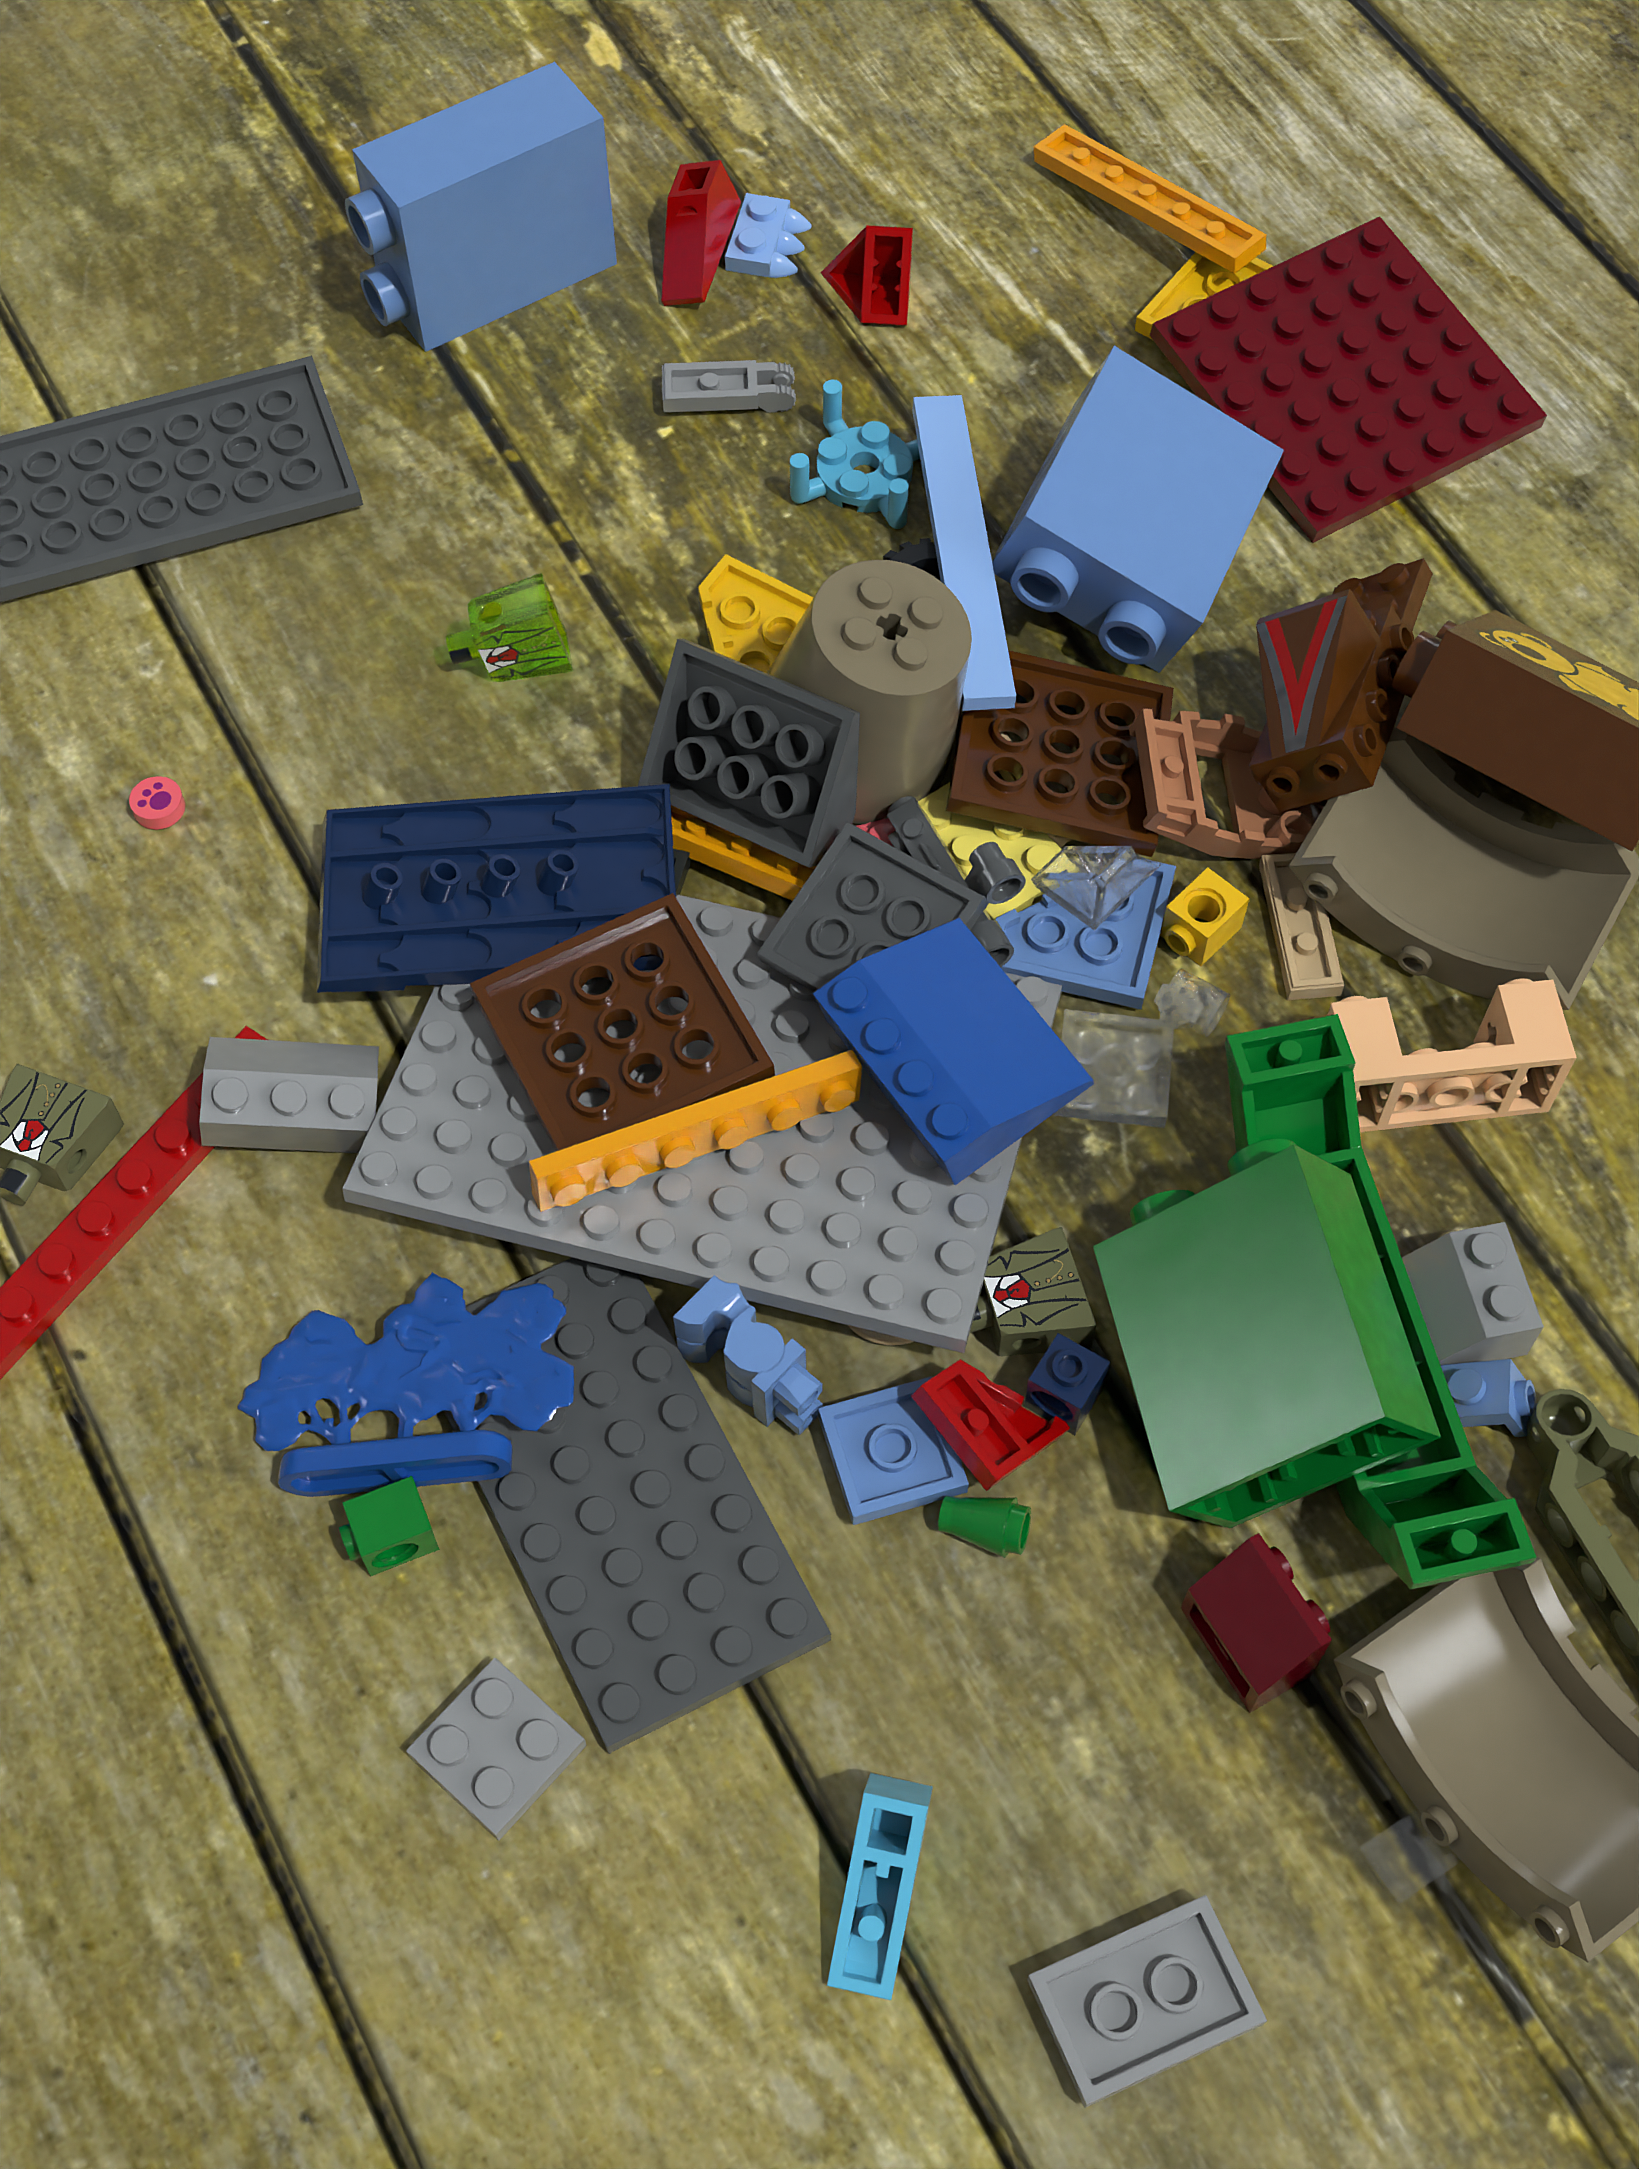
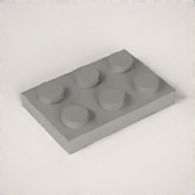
[1027,1895,1267,2108]

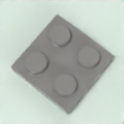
[406,1658,587,1841]

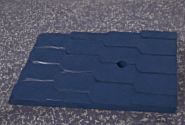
[316,784,676,993]

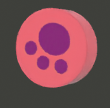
[129,776,185,830]

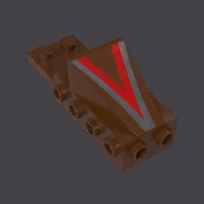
[1249,558,1433,812]

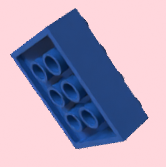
[813,918,1094,1185]

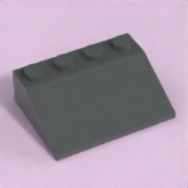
[638,639,860,867]

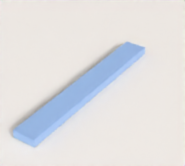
[912,395,1016,711]

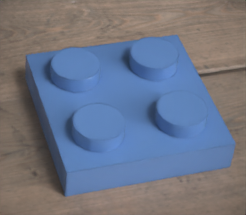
[818,1376,969,1525]

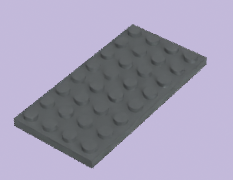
[0,356,363,602]
[443,1257,831,1754]

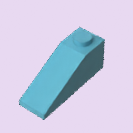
[827,1773,933,2000]

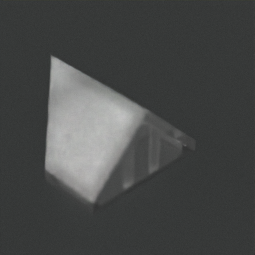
[1031,846,1162,931]

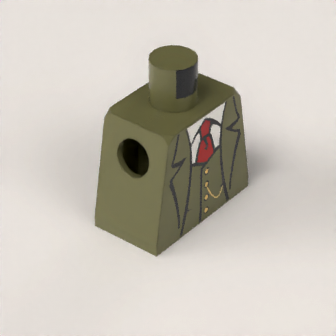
[0,1064,124,1205]
[970,1227,1096,1356]

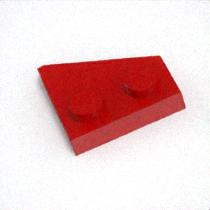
[911,1359,1070,1491]

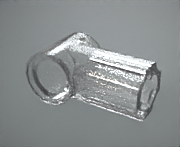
[1154,969,1230,1037]

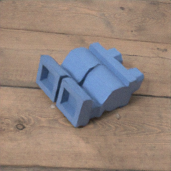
[673,1275,823,1435]

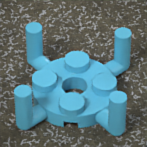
[790,380,920,529]

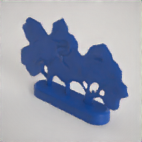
[238,1272,574,1497]

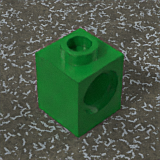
[339,1476,440,1577]

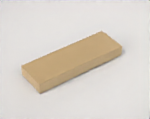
[1259,853,1344,1000]

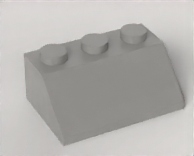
[199,1037,379,1153]

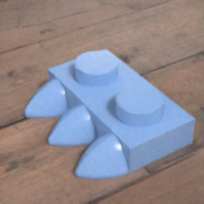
[725,193,812,278]

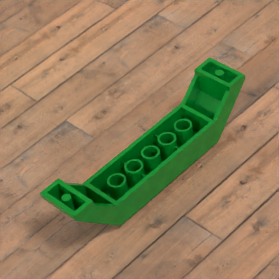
[1225,1014,1537,1590]

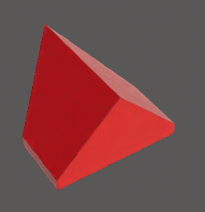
[821,225,913,325]

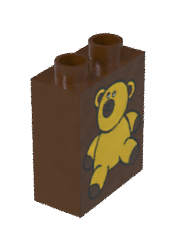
[1392,610,1639,851]

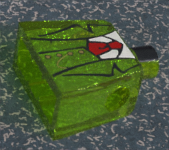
[446,573,573,682]

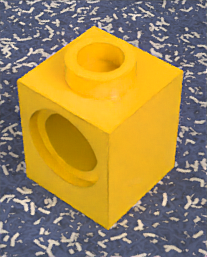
[1160,867,1250,966]

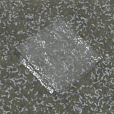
[1054,1009,1174,1128]

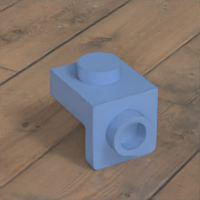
[1441,1359,1537,1437]

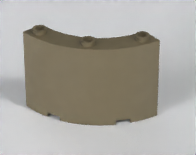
[1289,727,1639,1010]
[1334,1557,1639,1962]

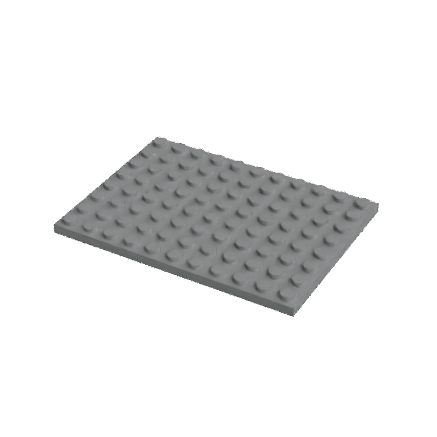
[342,895,1062,1353]

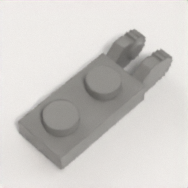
[662,360,796,413]

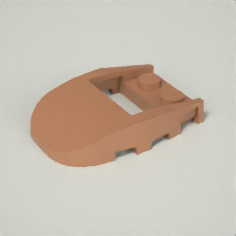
[1129,709,1329,859]

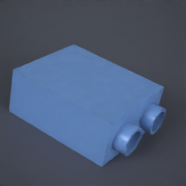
[345,62,617,352]
[992,346,1284,673]

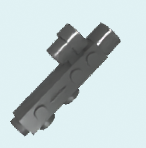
[887,796,1026,967]

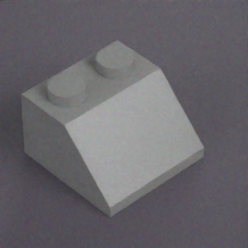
[1402,1222,1544,1365]

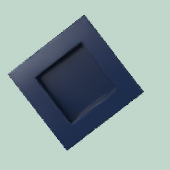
[1024,1333,1110,1436]

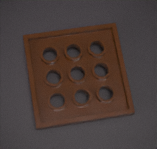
[946,650,1174,857]
[470,893,775,1151]

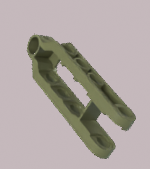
[1525,1389,1639,1677]

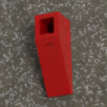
[661,160,741,306]

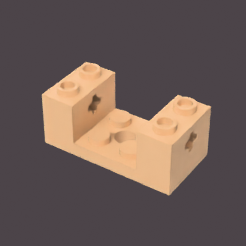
[1327,978,1577,1132]

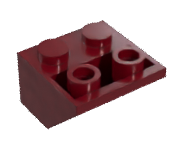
[1181,1533,1332,1713]

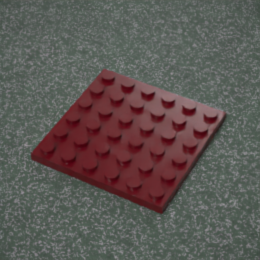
[1149,216,1547,543]

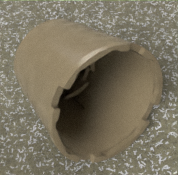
[767,560,972,824]

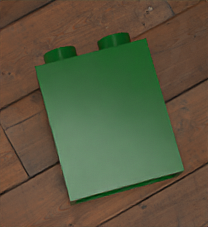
[1093,1139,1441,1528]

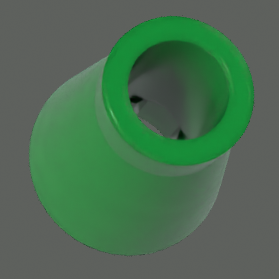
[938,1495,1031,1558]

